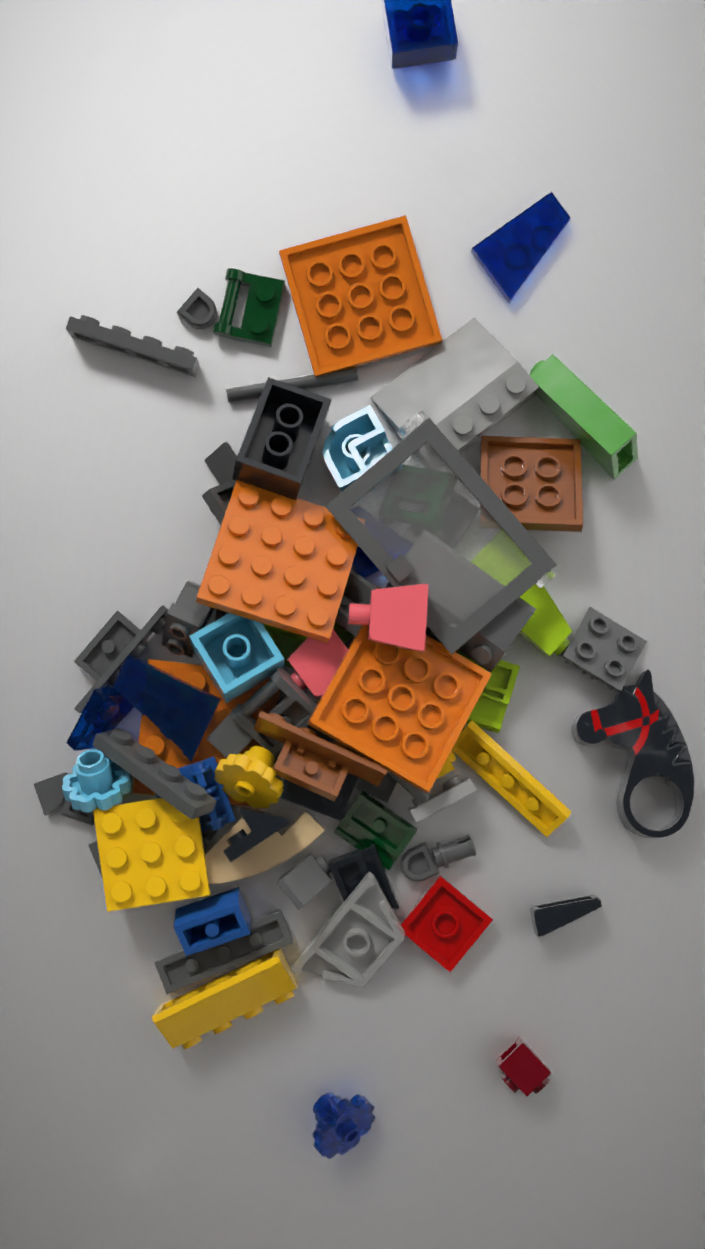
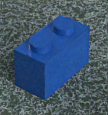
[174,887,251,956]

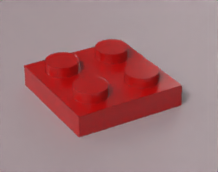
[401,875,493,972]

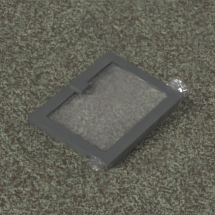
[325,411,557,655]

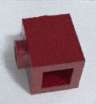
[495,1036,552,1096]

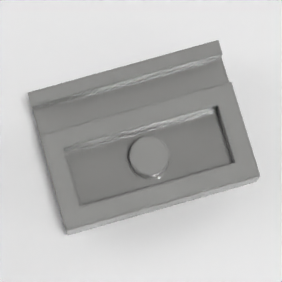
[408,775,477,823]

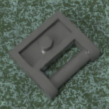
[231,667,317,755]

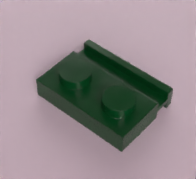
[334,791,418,870]

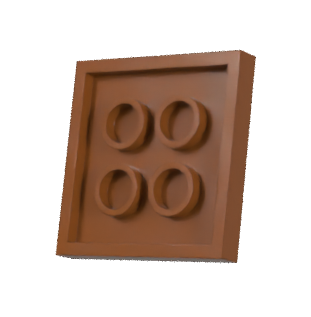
[480,436,583,532]

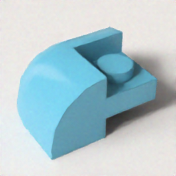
[322,405,403,492]

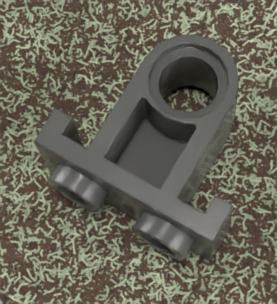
[161,580,214,658]

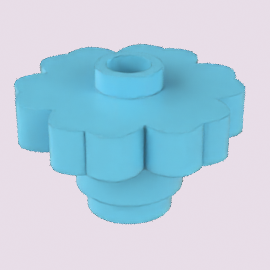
[62,749,132,813]

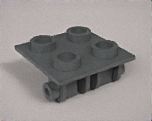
[561,607,647,692]

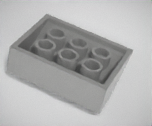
[370,318,539,471]

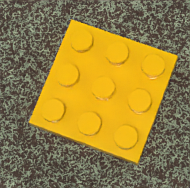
[93,798,211,912]

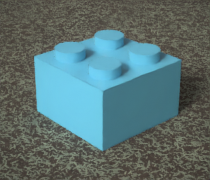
[189,613,284,703]

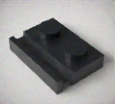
[329,843,399,910]

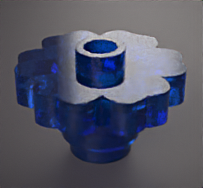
[312,1092,375,1159]

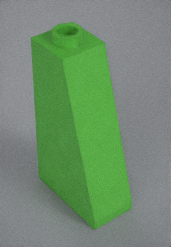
[530,354,638,480]

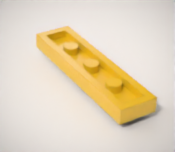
[452,720,571,837]

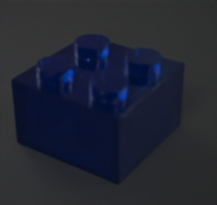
[381,0,458,69]

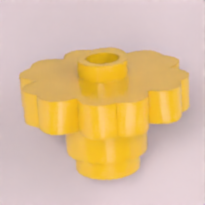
[214,746,283,808]

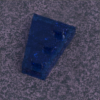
[471,192,571,303]
[113,655,221,761]

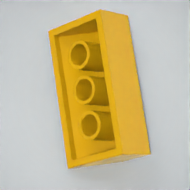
[151,948,298,1049]

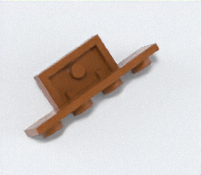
[253,711,388,802]

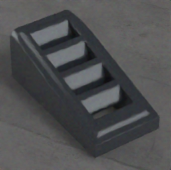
[530,895,602,937]

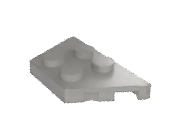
[291,872,405,987]

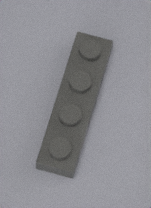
[66,315,199,377]
[92,728,217,820]
[154,910,294,994]

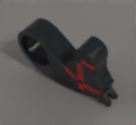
[571,670,694,838]

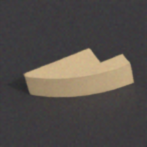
[205,807,325,884]

